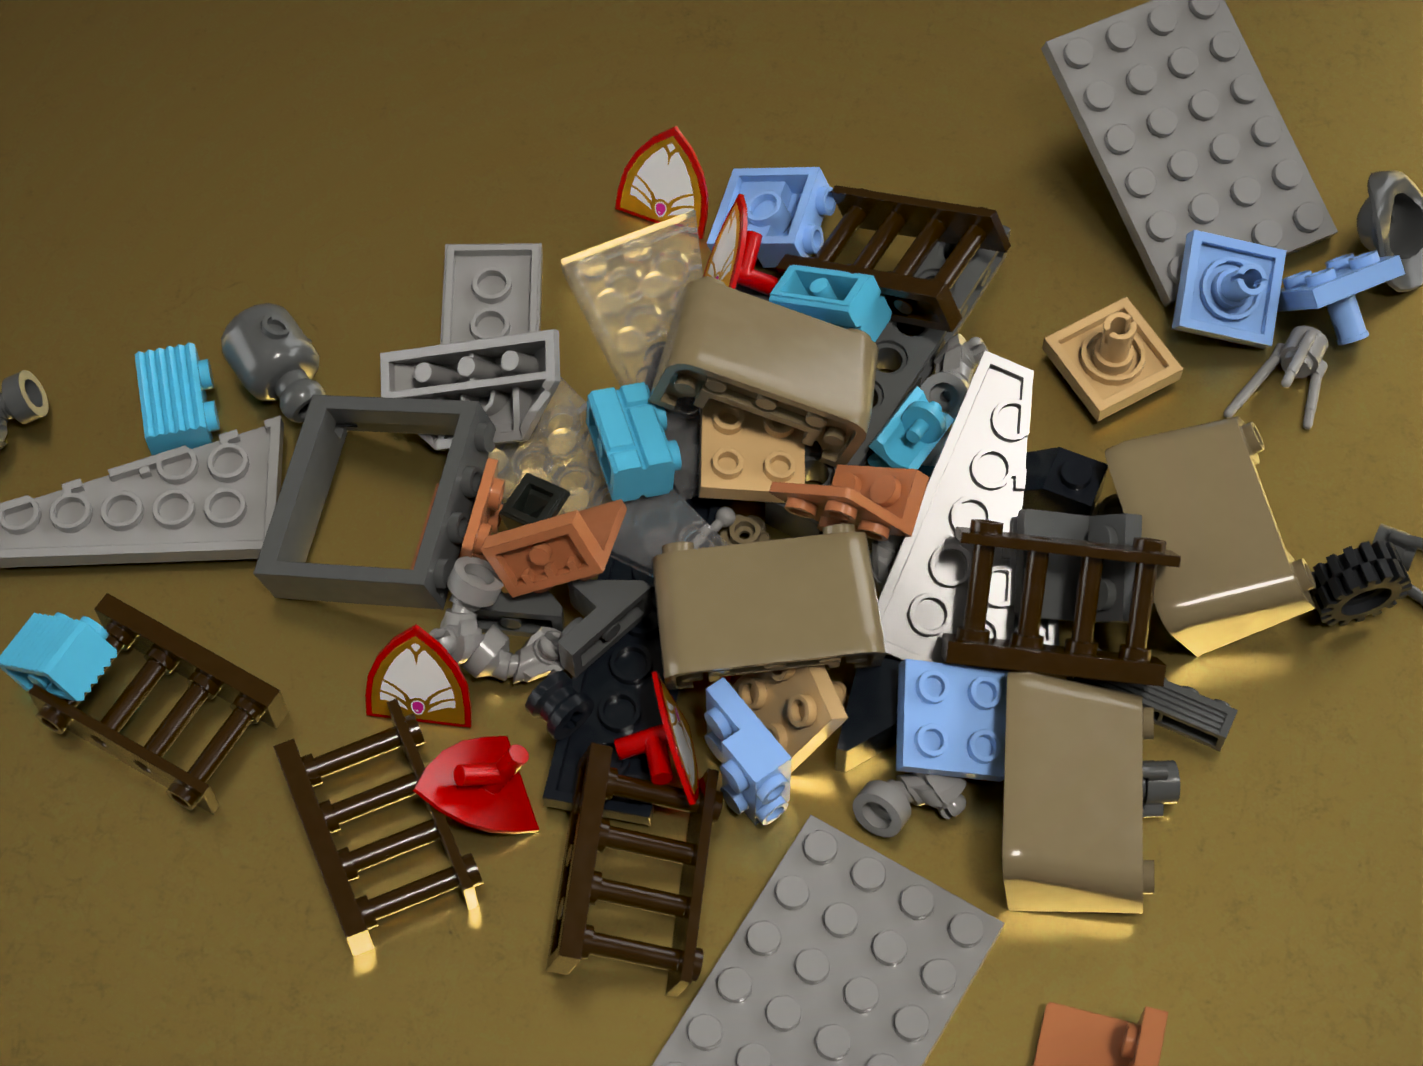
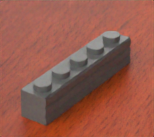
[1066,649,1238,751]

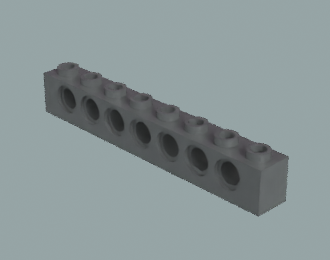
[765,225,1011,538]

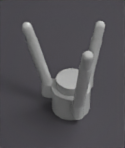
[1223,325,1329,430]

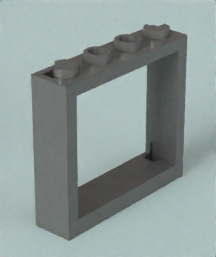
[253,395,496,610]

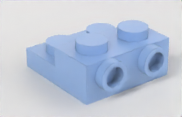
[706,167,836,268]
[704,677,792,825]

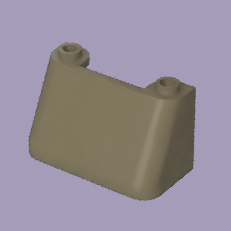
[648,277,879,467]
[1105,416,1316,657]
[652,523,886,690]
[1002,672,1154,914]

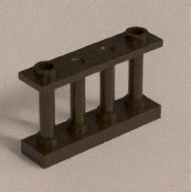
[776,185,1011,332]
[940,519,1181,687]
[28,593,289,815]
[273,698,483,957]
[546,742,723,997]

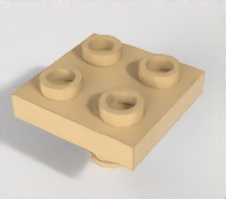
[1042,297,1183,422]
[699,399,805,503]
[733,665,849,773]

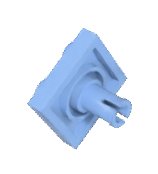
[1172,230,1287,349]
[1277,250,1405,345]
[896,659,1009,782]

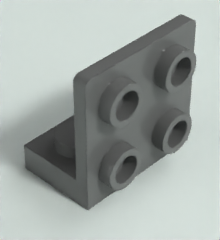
[1014,509,1142,623]

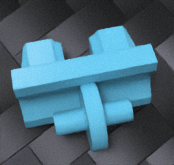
[867,386,954,470]

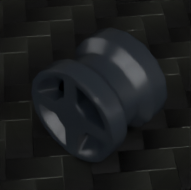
[525,671,594,740]

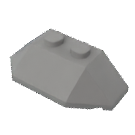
[380,329,560,451]

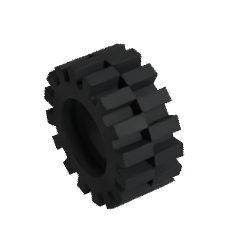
[1309,540,1412,626]

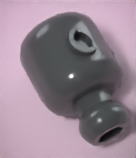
[221,303,326,423]

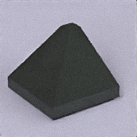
[499,473,571,530]

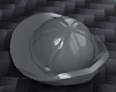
[1356,170,1423,292]

